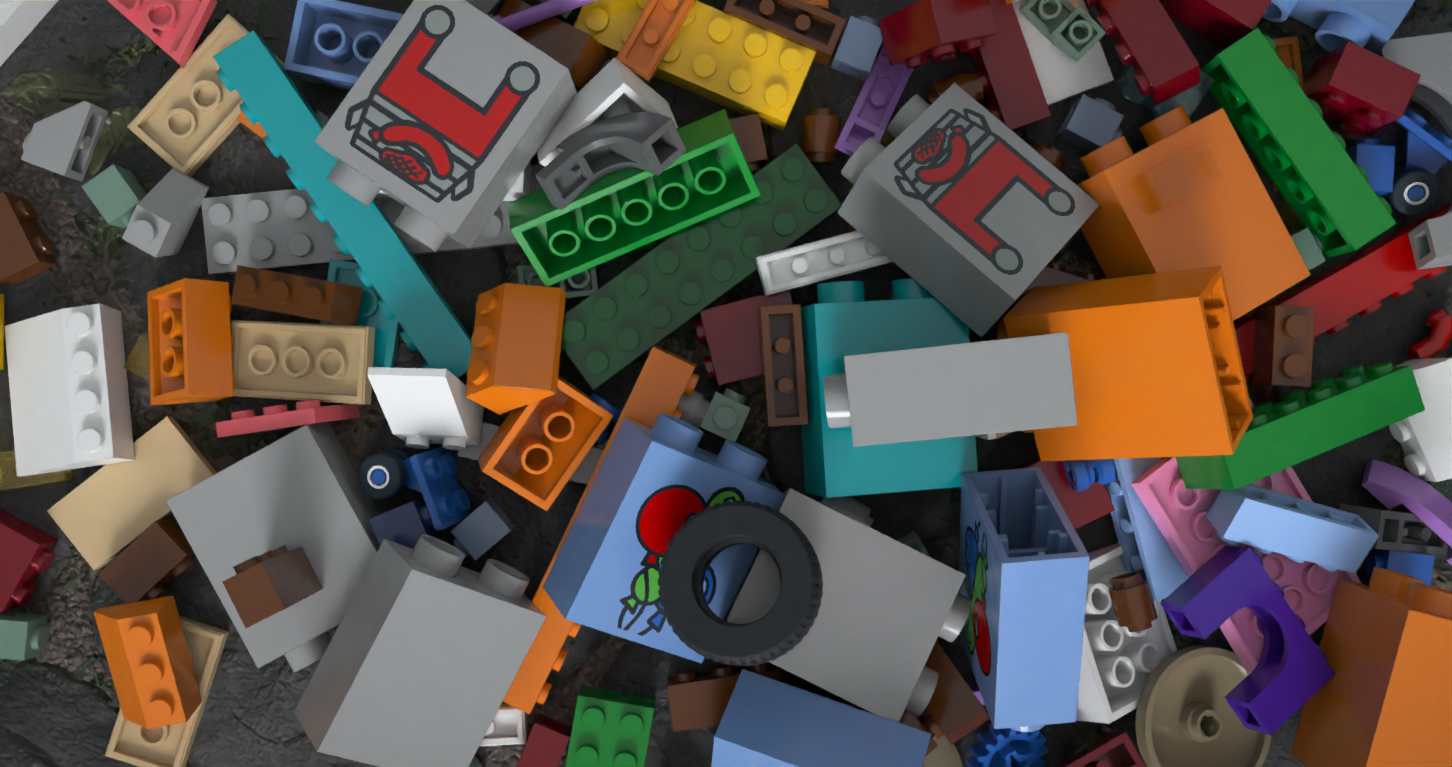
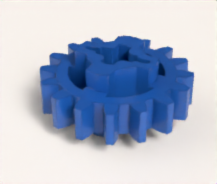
[966,723,1048,767]

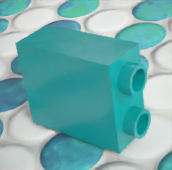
[801,278,978,498]

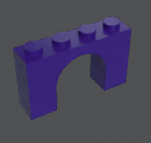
[1160,545,1335,735]

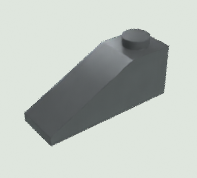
[1339,503,1448,555]

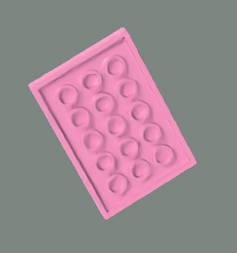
[1131,398,1362,675]

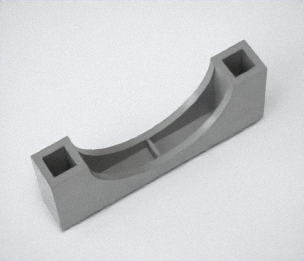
[1378,32,1452,270]

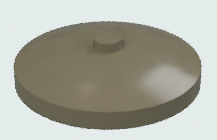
[1135,645,1272,767]

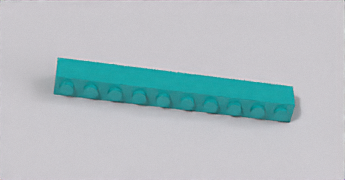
[213,30,472,379]

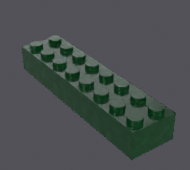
[561,143,842,390]

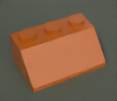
[147,278,236,405]
[465,283,566,415]
[477,375,613,511]
[94,595,202,729]

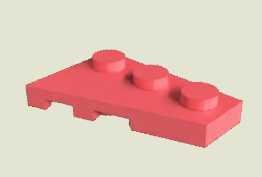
[107,0,217,68]
[215,399,361,438]

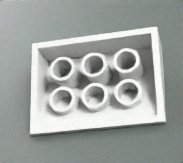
[4,303,135,477]
[1076,543,1177,724]

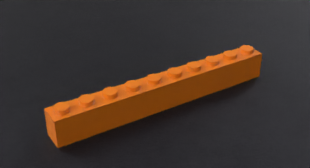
[503,345,700,714]

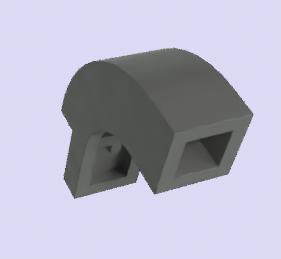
[535,112,687,210]

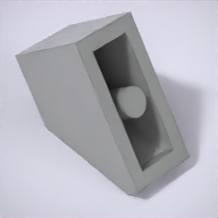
[21,101,109,182]
[122,169,209,258]

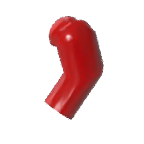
[1408,309,1452,359]

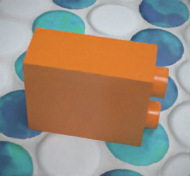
[1077,105,1311,321]
[997,265,1253,461]
[1291,567,1452,767]

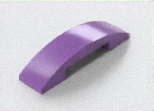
[834,44,914,156]
[1361,459,1452,566]

